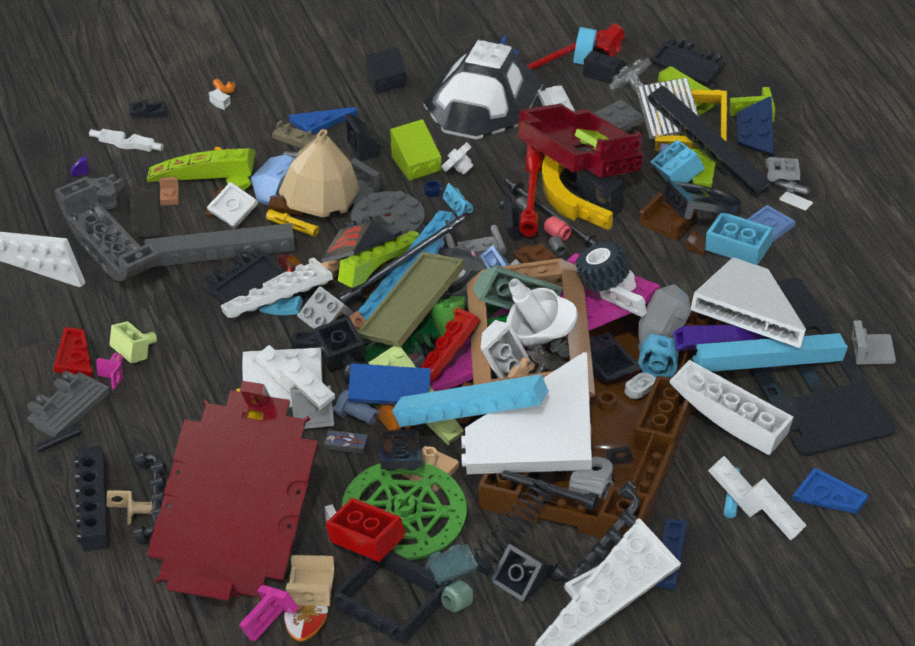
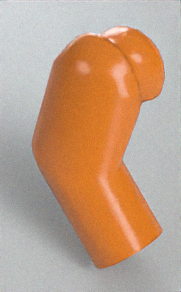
[213,79,236,94]

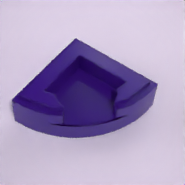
[71,156,89,177]

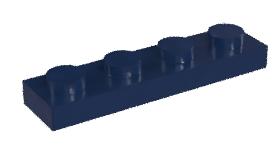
[654,519,687,590]

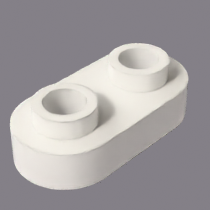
[624,373,656,399]

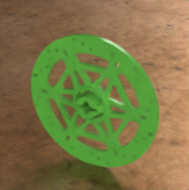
[342,462,467,560]

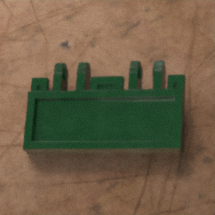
[364,312,441,364]

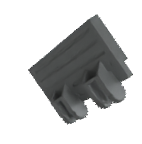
[27,371,110,437]

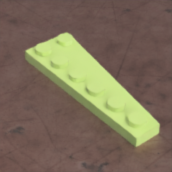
[368,346,464,445]

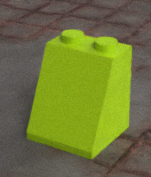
[390,119,441,181]

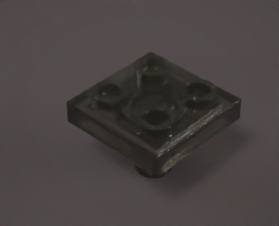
[525,344,568,374]

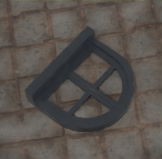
[664,180,741,219]

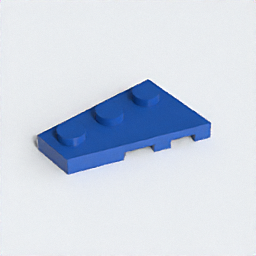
[792,468,868,514]

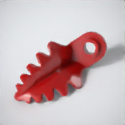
[596,23,625,57]

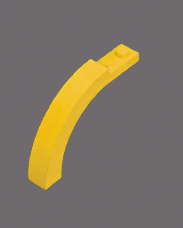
[542,155,613,230]

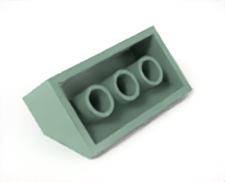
[473,266,563,310]

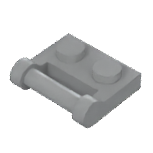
[765,157,800,182]

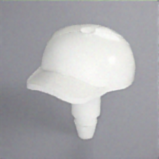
[506,279,578,347]

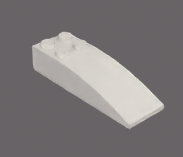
[670,360,794,455]

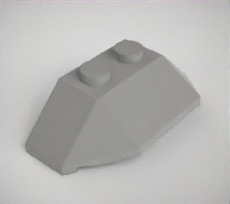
[638,284,691,350]

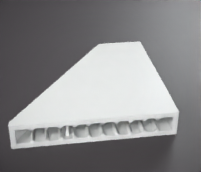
[690,257,806,348]
[462,353,592,474]

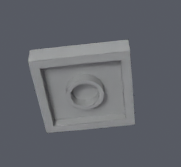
[290,385,334,429]

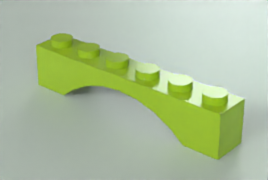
[338,231,419,288]

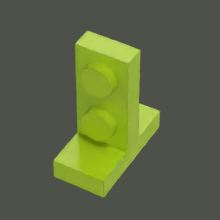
[729,87,775,122]

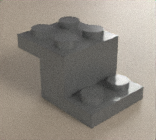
[594,99,644,132]

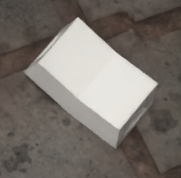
[209,89,231,110]

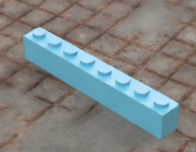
[392,374,549,427]

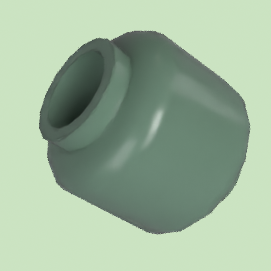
[441,581,473,612]

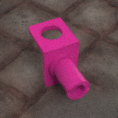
[96,353,124,390]

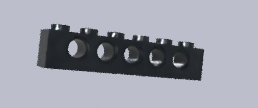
[75,445,108,552]

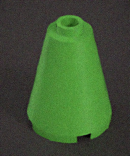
[430,296,466,337]

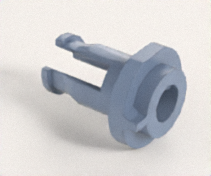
[333,390,380,425]

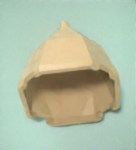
[279,129,360,217]

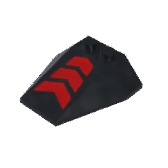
[321,216,402,263]

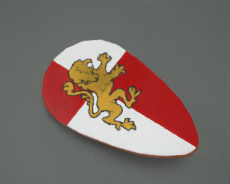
[284,606,328,641]

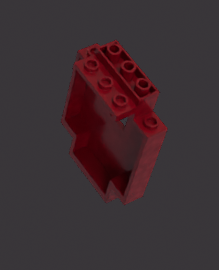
[518,103,644,178]

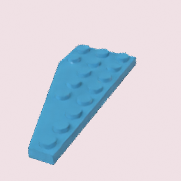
[359,210,456,320]

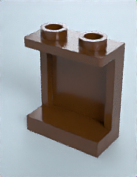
[639,192,698,241]

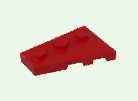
[53,327,92,378]

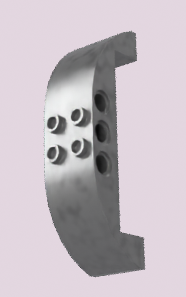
[55,176,161,281]

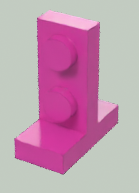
[239,585,299,641]

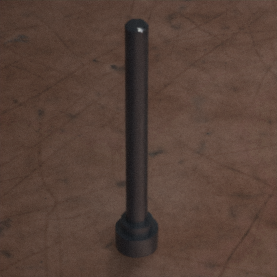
[501,470,599,511]

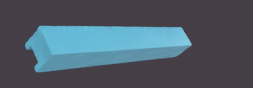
[692,333,848,371]

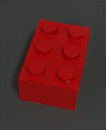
[326,498,405,562]

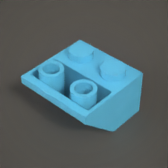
[650,140,705,183]

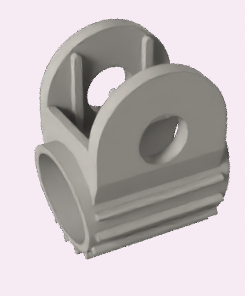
[569,457,614,498]

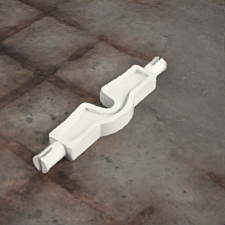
[89,129,164,151]

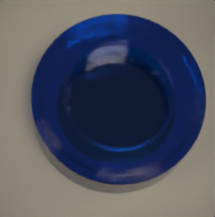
[424,181,442,197]

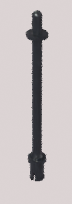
[504,178,601,248]
[338,214,467,305]

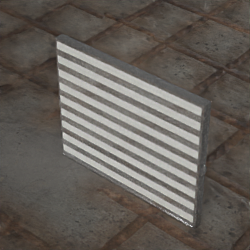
[636,77,698,139]

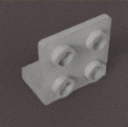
[297,286,354,329]
[851,320,896,364]

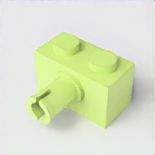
[110,321,157,363]

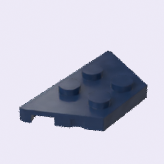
[737,96,774,156]

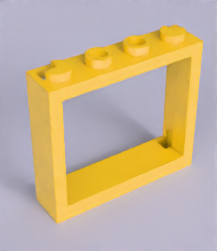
[655,89,727,151]

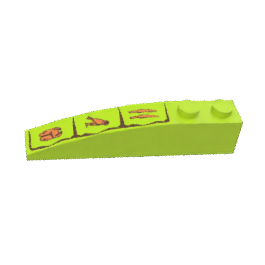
[147,148,256,182]

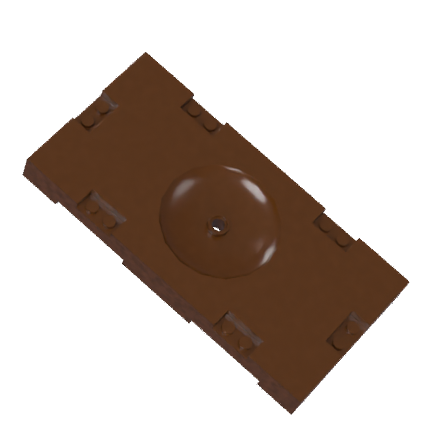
[478,299,726,543]

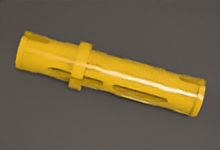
[266,209,319,237]

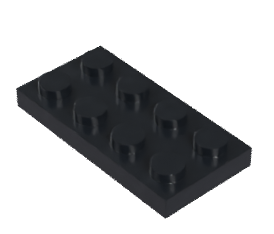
[378,429,422,471]

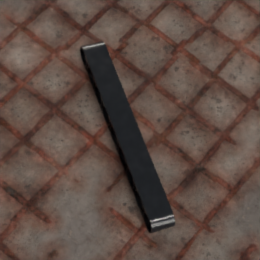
[648,85,770,197]

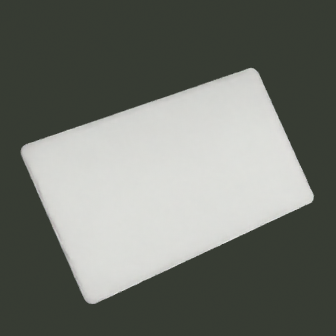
[779,192,813,210]

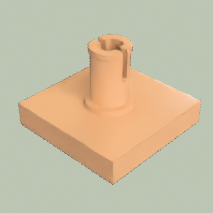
[402,446,459,492]

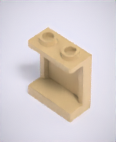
[286,555,335,606]

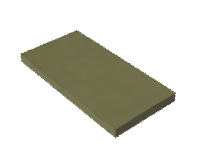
[358,252,467,347]

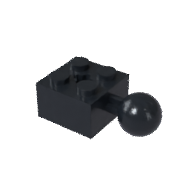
[313,316,365,384]

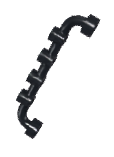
[134,451,167,544]
[549,480,640,582]

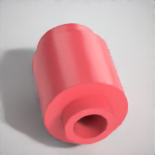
[544,216,572,241]

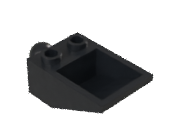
[589,332,640,383]

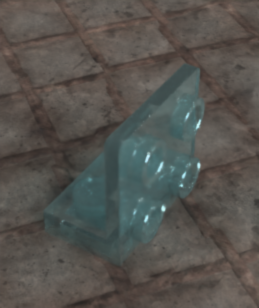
[425,544,478,584]

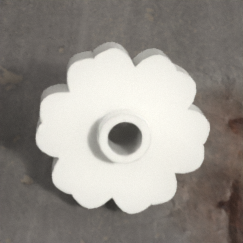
[441,142,473,175]

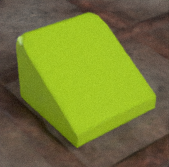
[226,176,252,191]

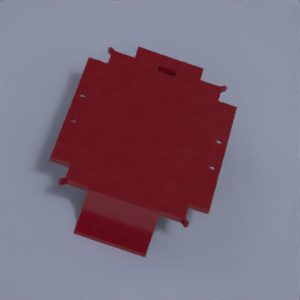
[147,381,318,601]

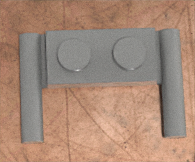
[445,225,507,257]

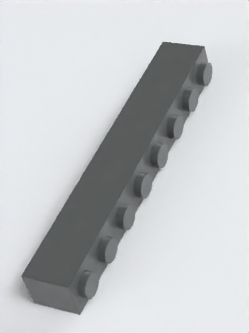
[145,223,295,267]

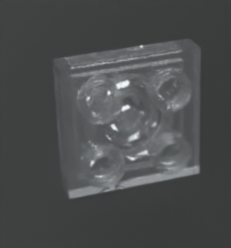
[609,58,651,95]

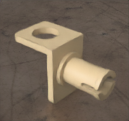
[106,491,152,525]

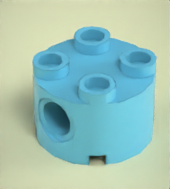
[638,334,679,378]

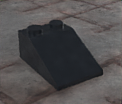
[577,169,624,218]

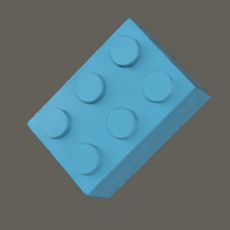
[705,213,773,265]

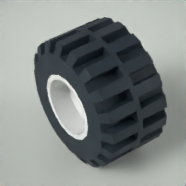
[575,242,629,292]

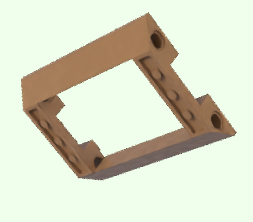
[467,258,595,397]

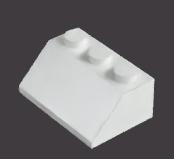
[481,320,535,379]

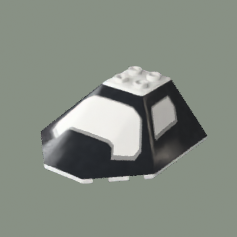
[424,40,543,139]

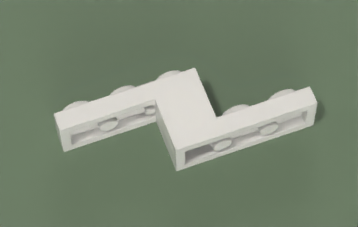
[600,270,647,317]
[255,345,335,410]
[708,456,806,540]

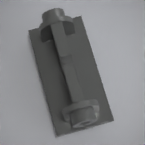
[544,336,570,358]

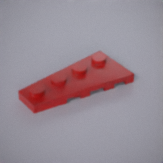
[421,307,481,382]

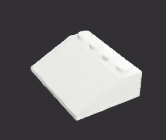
[242,348,323,407]

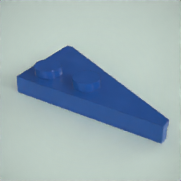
[289,107,358,135]

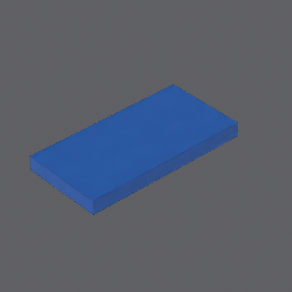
[348,363,431,405]

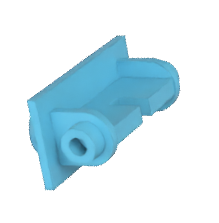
[443,183,473,216]

